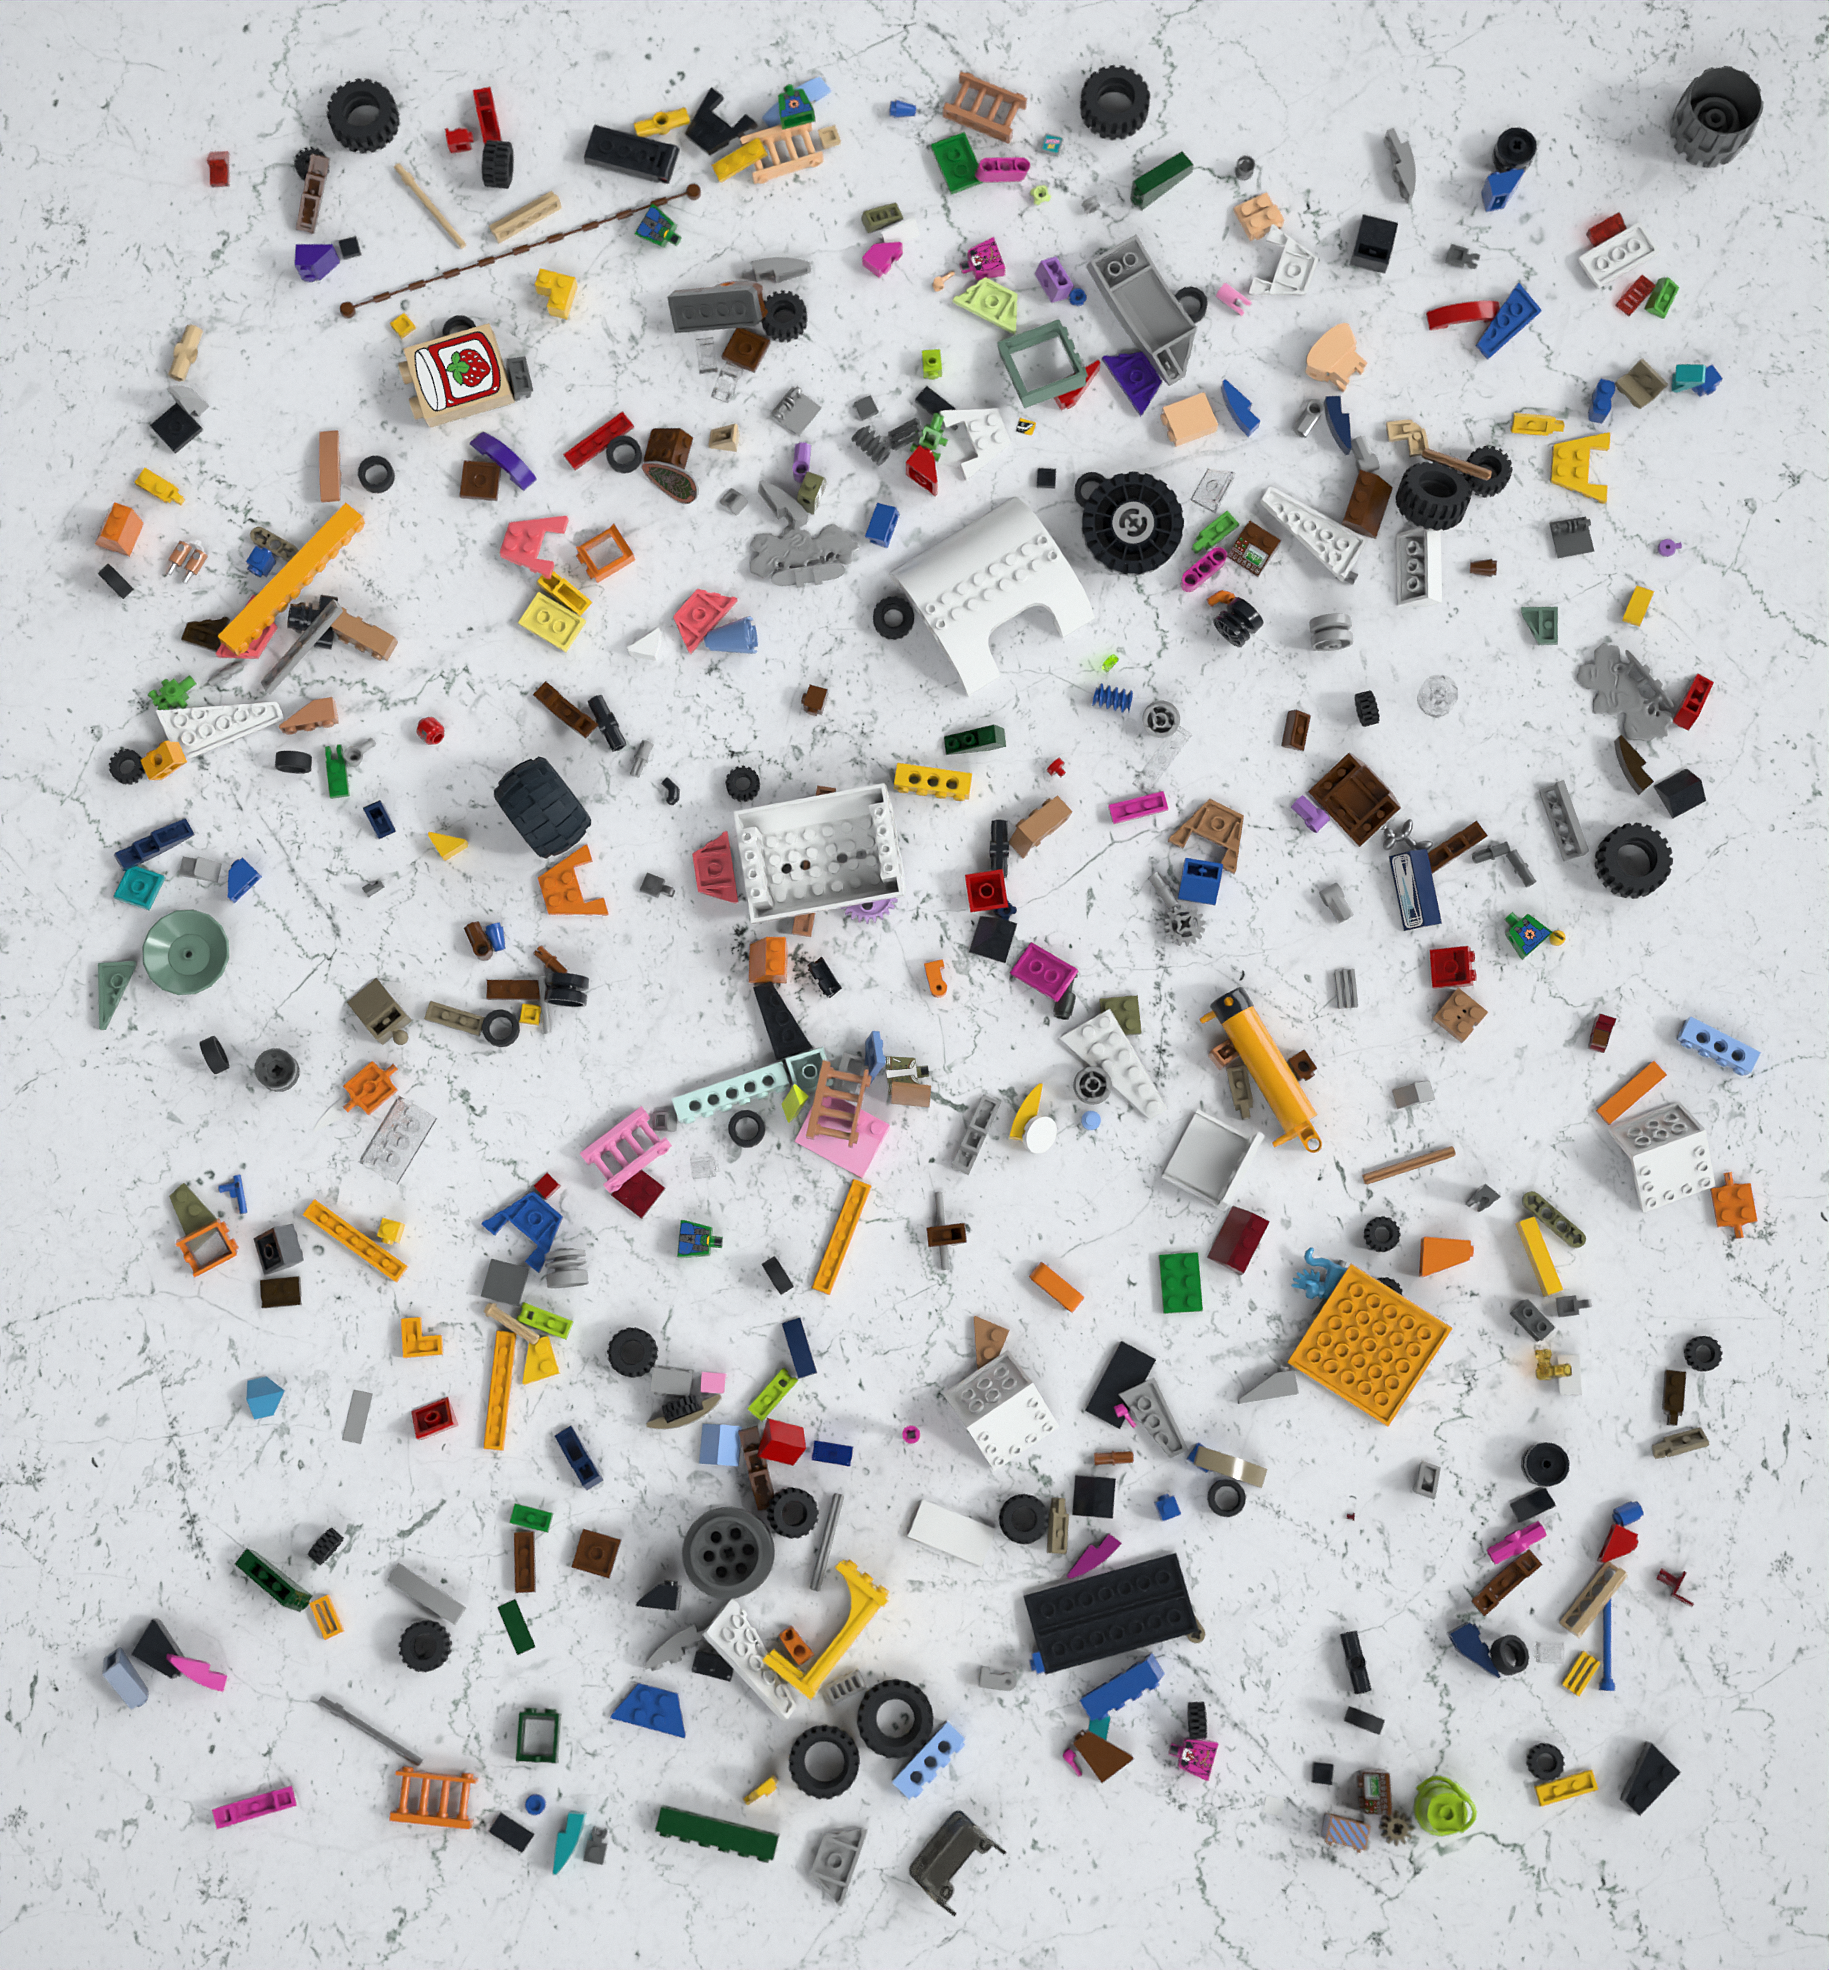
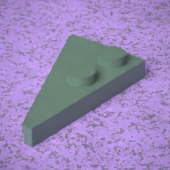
[98,961,137,1030]

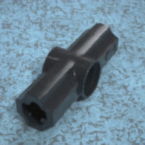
[587,695,627,752]
[990,820,1009,878]
[1340,1630,1372,1694]

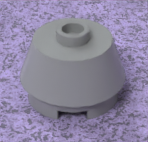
[1142,700,1180,738]
[1073,1066,1112,1105]

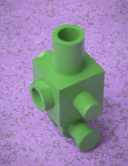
[910,413,948,462]
[148,675,197,710]

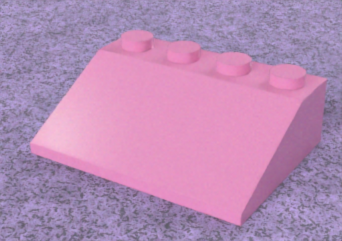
[795,1096,890,1178]

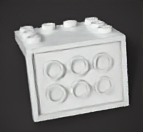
[1608,1102,1715,1213]
[1161,1109,1265,1211]
[943,1350,1059,1471]

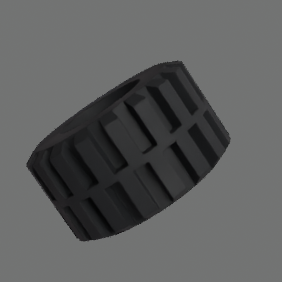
[482,140,514,189]
[761,290,807,342]
[1463,446,1513,498]
[607,1327,658,1378]
[767,1487,819,1539]
[999,1494,1049,1544]
[398,1620,452,1672]

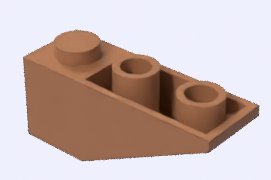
[279,697,339,735]

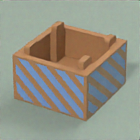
[1320,1812,1371,1853]

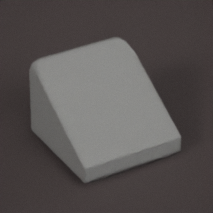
[719,488,748,516]
[653,1111,677,1132]

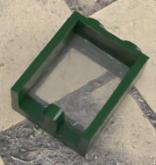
[516,1708,562,1764]

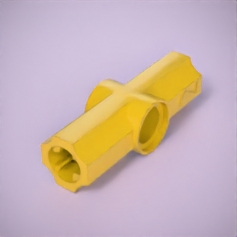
[633,107,690,138]

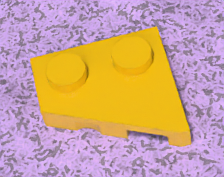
[522,1336,560,1385]
[743,1774,778,1805]

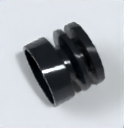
[1213,597,1264,648]

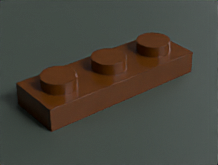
[486,980,540,1000]
[514,1532,536,1593]

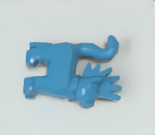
[1291,1247,1347,1299]

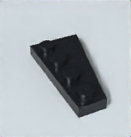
[753,982,813,1060]

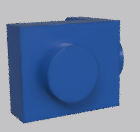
[1029,1652,1045,1675]

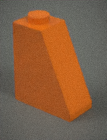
[1419,1237,1474,1278]

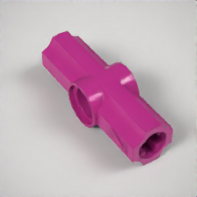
[1486,1521,1547,1565]

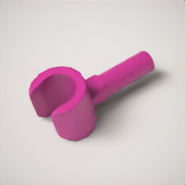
[1114,1404,1137,1428]
[1063,1748,1082,1777]

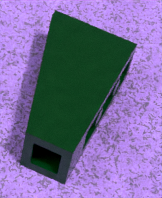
[1130,151,1194,211]
[235,1548,312,1612]

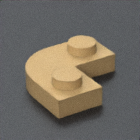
[1386,419,1429,457]

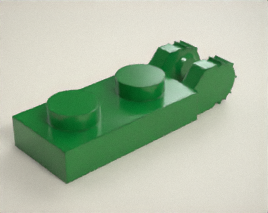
[325,744,350,799]

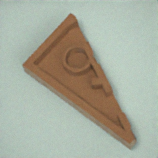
[974,1316,1010,1370]

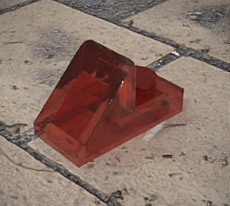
[206,151,230,187]

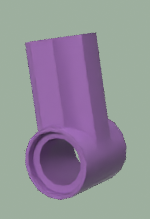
[792,442,811,483]
[1291,795,1330,833]

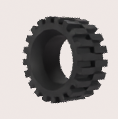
[788,1725,860,1800]

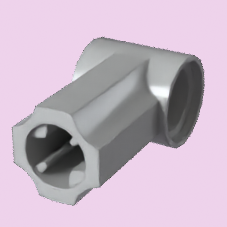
[1292,400,1323,438]
[1351,436,1379,472]
[1319,883,1354,923]

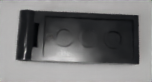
[584,124,680,184]

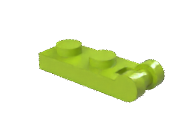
[516,1302,574,1340]
[748,1368,799,1422]

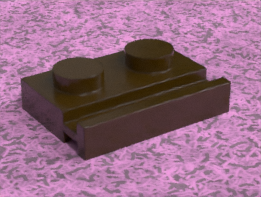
[260,1276,302,1309]

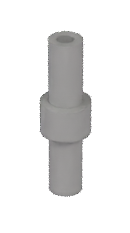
[208,662,244,687]

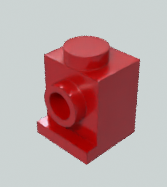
[445,128,474,154]

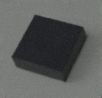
[338,236,362,260]
[1037,468,1056,489]
[1311,1762,1334,1785]

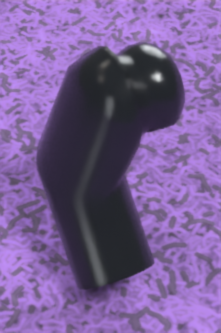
[661,777,680,805]

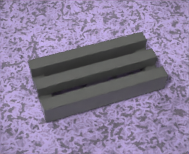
[888,418,923,450]

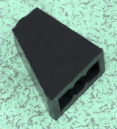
[131,1618,185,1679]

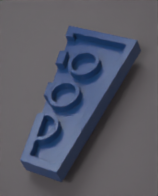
[1476,283,1542,359]

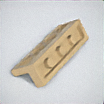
[489,191,562,244]
[1559,1561,1628,1639]

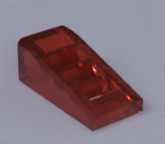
[1615,275,1656,317]

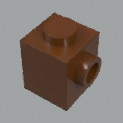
[801,684,828,716]

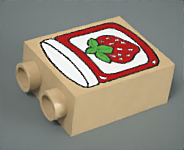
[398,323,515,428]

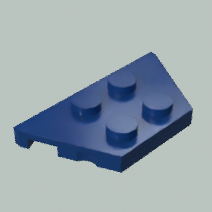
[610,1683,686,1738]

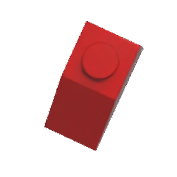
[1597,1524,1639,1563]

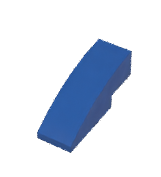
[1221,379,1261,437]

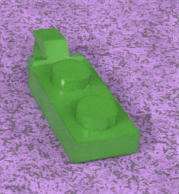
[1191,511,1240,554]

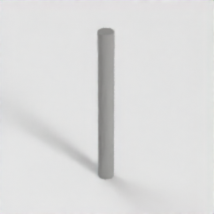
[935,1192,949,1270]

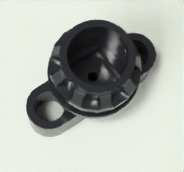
[287,594,338,650]

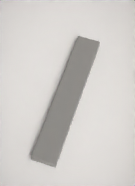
[261,599,343,695]

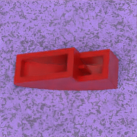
[473,87,502,145]

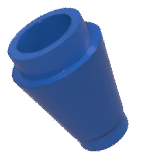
[889,99,916,118]
[485,922,506,952]

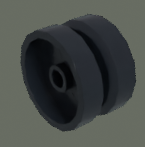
[1492,127,1537,173]
[544,973,589,1007]
[1521,1442,1570,1487]

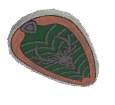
[641,461,699,504]

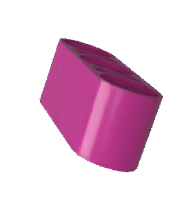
[975,157,1030,182]
[1180,547,1227,592]

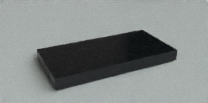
[1085,1341,1156,1429]

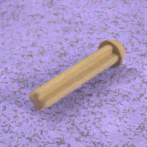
[484,1302,540,1345]

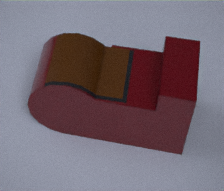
[1588,1014,1617,1053]

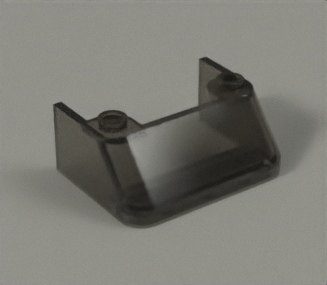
[909,1810,1007,1917]

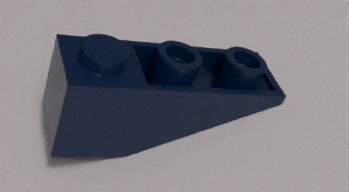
[1447,1622,1501,1678]

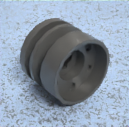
[255,1048,300,1092]

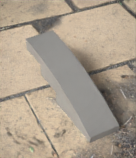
[951,1094,1001,1175]
[388,1563,466,1625]

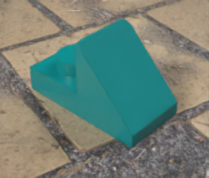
[1671,364,1706,393]

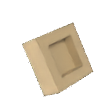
[818,125,841,149]

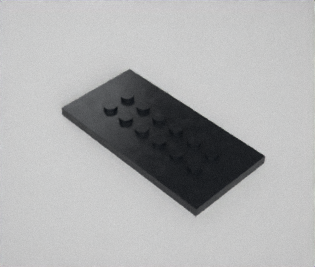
[1023,1553,1199,1675]

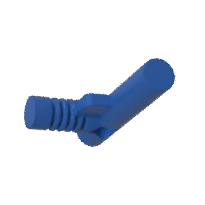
[218,1175,248,1214]

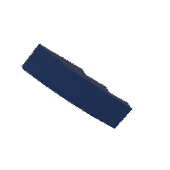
[114,818,194,871]

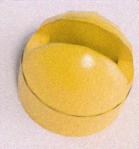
[1549,930,1566,946]

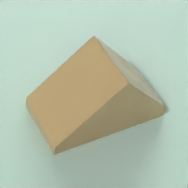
[708,424,740,452]

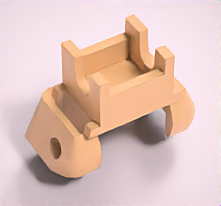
[1305,323,1367,392]

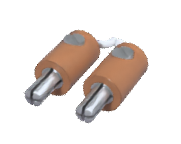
[166,539,208,584]

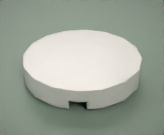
[1022,1115,1057,1154]

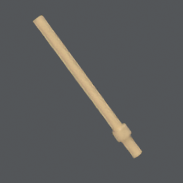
[394,163,466,249]

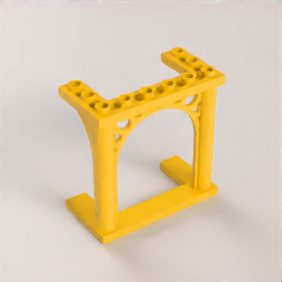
[762,1559,890,1700]

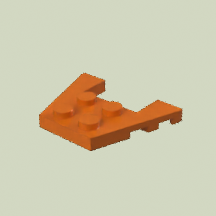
[538,844,609,916]

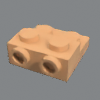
[1233,192,1284,241]

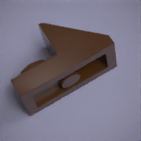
[927,1223,967,1247]

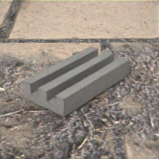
[1334,969,1358,1009]

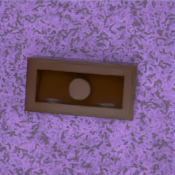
[1281,709,1311,751]

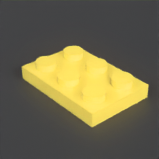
[518,592,586,653]

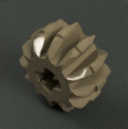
[1379,1810,1414,1846]

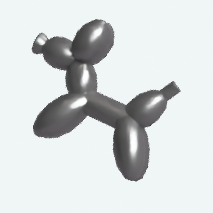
[1381,819,1433,851]

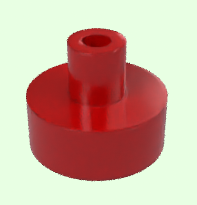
[1046,758,1066,777]

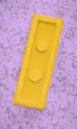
[1534,1769,1599,1807]

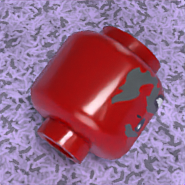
[416,717,445,745]

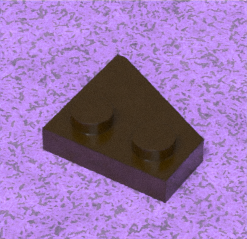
[181,617,230,652]

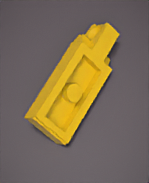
[1511,413,1565,436]
[134,467,185,505]

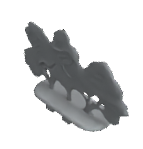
[750,524,860,588]
[1577,643,1675,741]

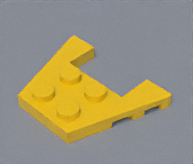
[1550,432,1611,504]

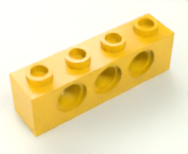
[894,763,972,801]

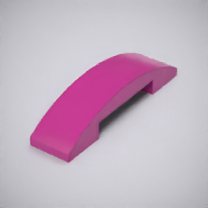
[212,1786,297,1829]

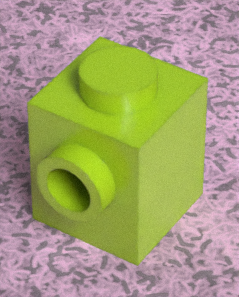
[922,349,942,380]

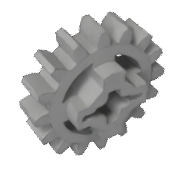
[1164,904,1206,947]

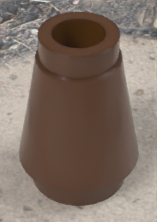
[1470,559,1497,577]

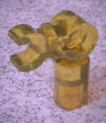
[1535,1349,1572,1381]

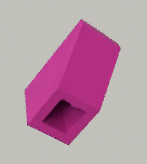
[862,242,903,278]

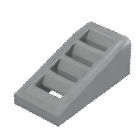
[823,1669,867,1706]

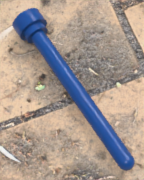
[1599,1599,1615,1691]

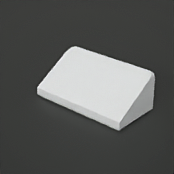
[881,216,919,244]

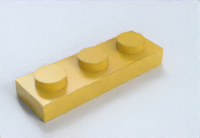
[711,137,768,183]

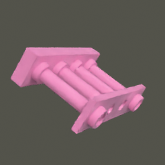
[580,1106,672,1193]

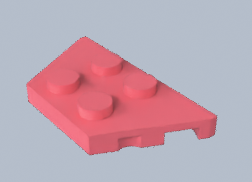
[673,589,737,654]
[215,594,277,659]
[692,831,739,904]

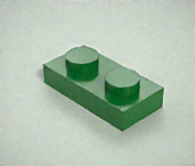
[509,1503,554,1533]

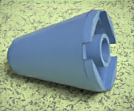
[704,616,758,654]

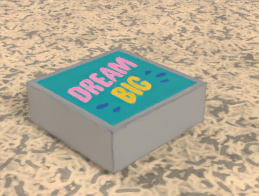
[1041,133,1063,157]

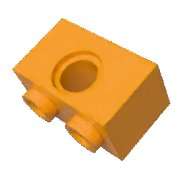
[140,741,187,780]

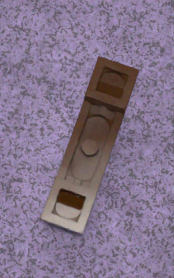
[533,681,598,739]
[1471,1549,1543,1617]

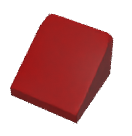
[534,1173,561,1200]

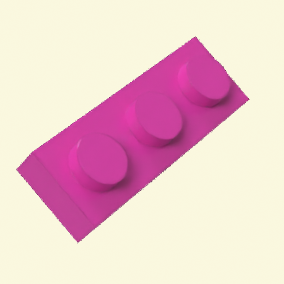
[1108,791,1169,825]

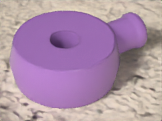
[1658,539,1682,557]

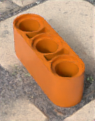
[1029,1262,1085,1313]

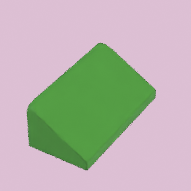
[1644,277,1680,318]

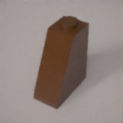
[1072,1730,1134,1783]

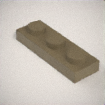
[424,1001,485,1037]

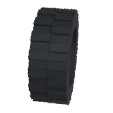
[873,596,914,640]

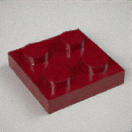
[611,1169,666,1219]

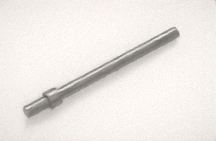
[318,1696,423,1767]

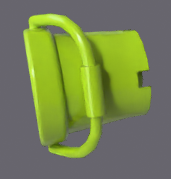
[1413,1776,1477,1837]

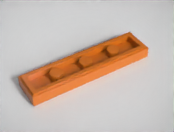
[1596,1061,1667,1125]

